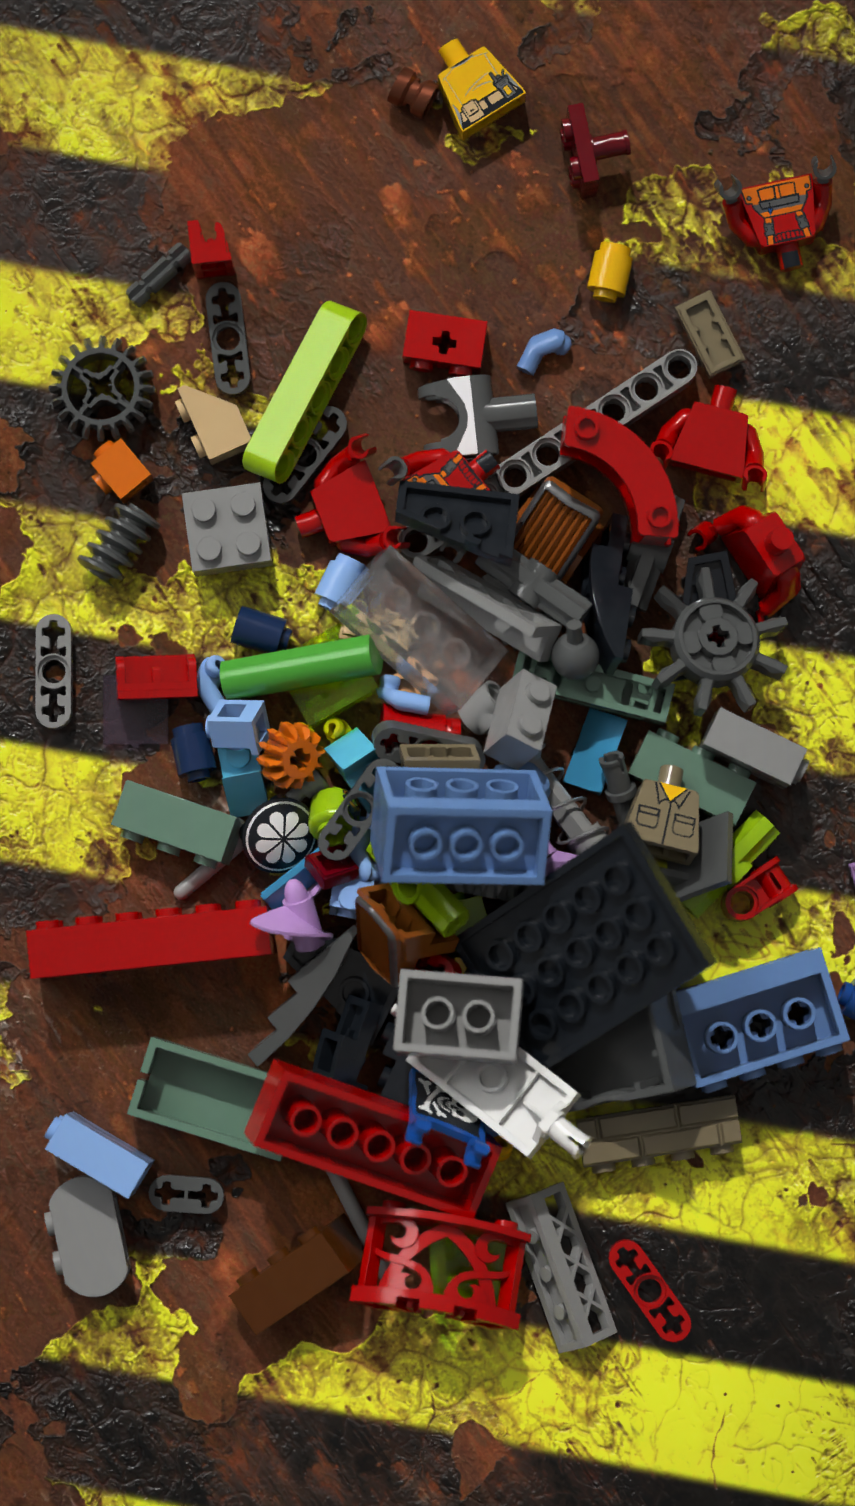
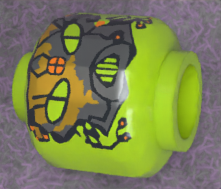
[308,787,361,847]

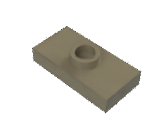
[674,290,745,379]

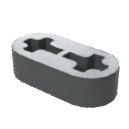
[149,1174,225,1214]

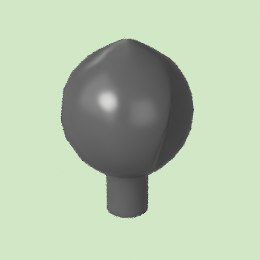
[551,619,600,680]

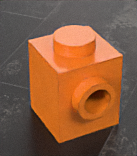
[91,438,154,504]

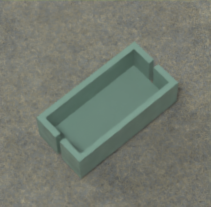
[127,1036,283,1162]

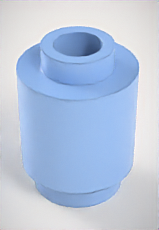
[314,553,367,615]

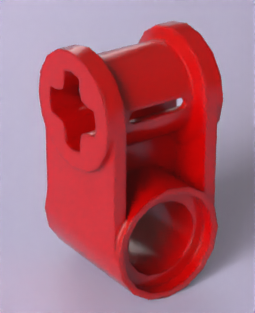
[721,856,799,922]

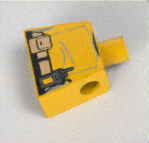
[437,38,526,141]

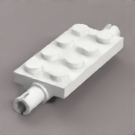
[390,1003,592,1159]

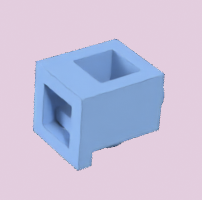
[205,699,270,756]
[329,879,375,919]

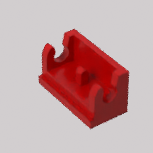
[187,220,236,279]
[115,654,198,700]

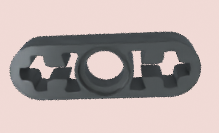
[206,282,251,397]
[263,406,347,506]
[371,720,486,769]
[318,758,398,860]

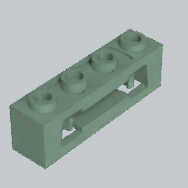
[512,650,675,726]

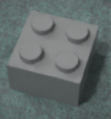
[182,482,273,577]

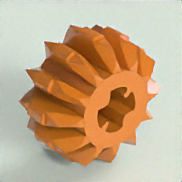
[256,721,326,789]

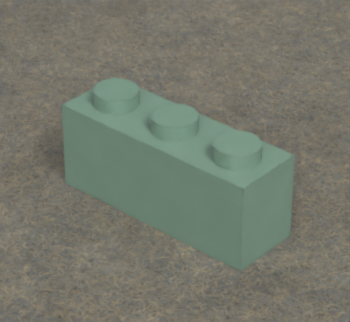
[628,728,756,827]
[111,779,245,869]

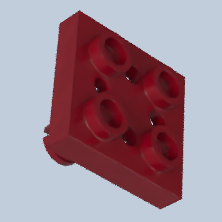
[560,103,631,199]

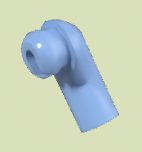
[197,655,225,714]
[376,674,431,716]
[349,826,381,882]

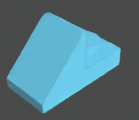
[324,727,380,814]
[217,748,268,818]

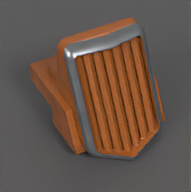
[514,476,605,585]
[355,883,460,989]

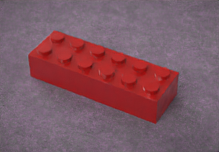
[26,899,275,979]
[244,1058,503,1219]

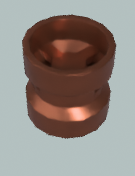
[387,66,440,120]

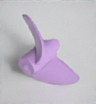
[250,879,333,952]

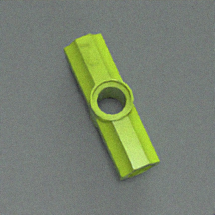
[681,810,780,919]
[366,842,471,937]

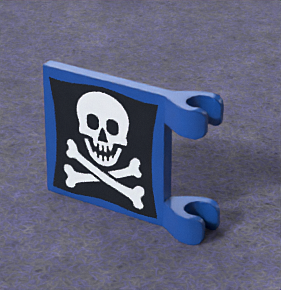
[405,1067,490,1170]

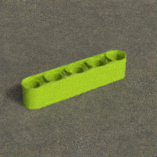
[242,301,367,484]

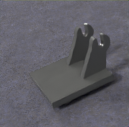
[659,811,733,902]

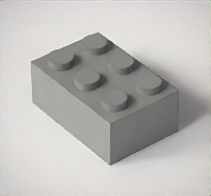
[393,969,524,1065]

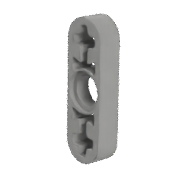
[35,614,73,730]

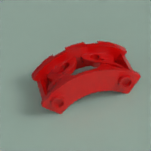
[559,406,678,547]
[349,1200,532,1330]

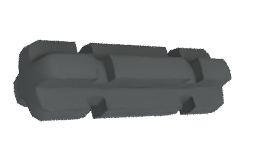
[126,242,191,307]

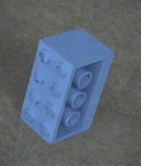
[370,766,552,885]
[676,947,850,1093]

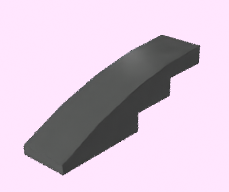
[248,925,357,1067]

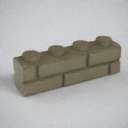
[576,1094,742,1174]

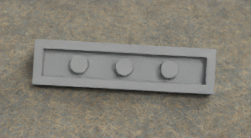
[411,555,562,662]
[505,1182,617,1354]

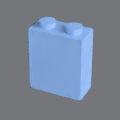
[44,1111,155,1199]

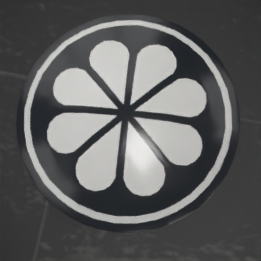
[239,794,317,873]

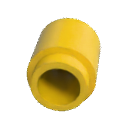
[587,242,633,303]

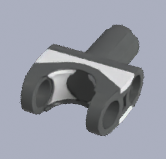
[417,375,538,460]

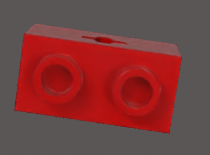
[402,310,488,377]

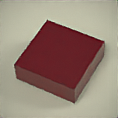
[304,844,359,890]

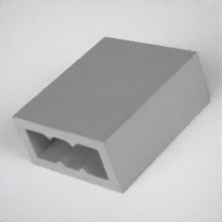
[699,707,810,789]

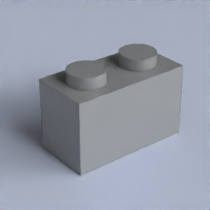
[483,669,557,770]

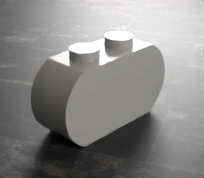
[44,1175,131,1297]

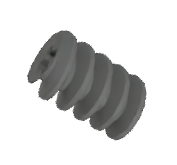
[77,501,161,588]

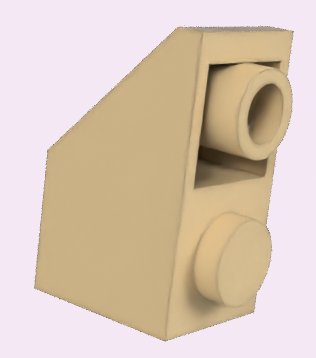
[175,385,251,465]

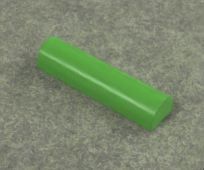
[220,634,383,700]

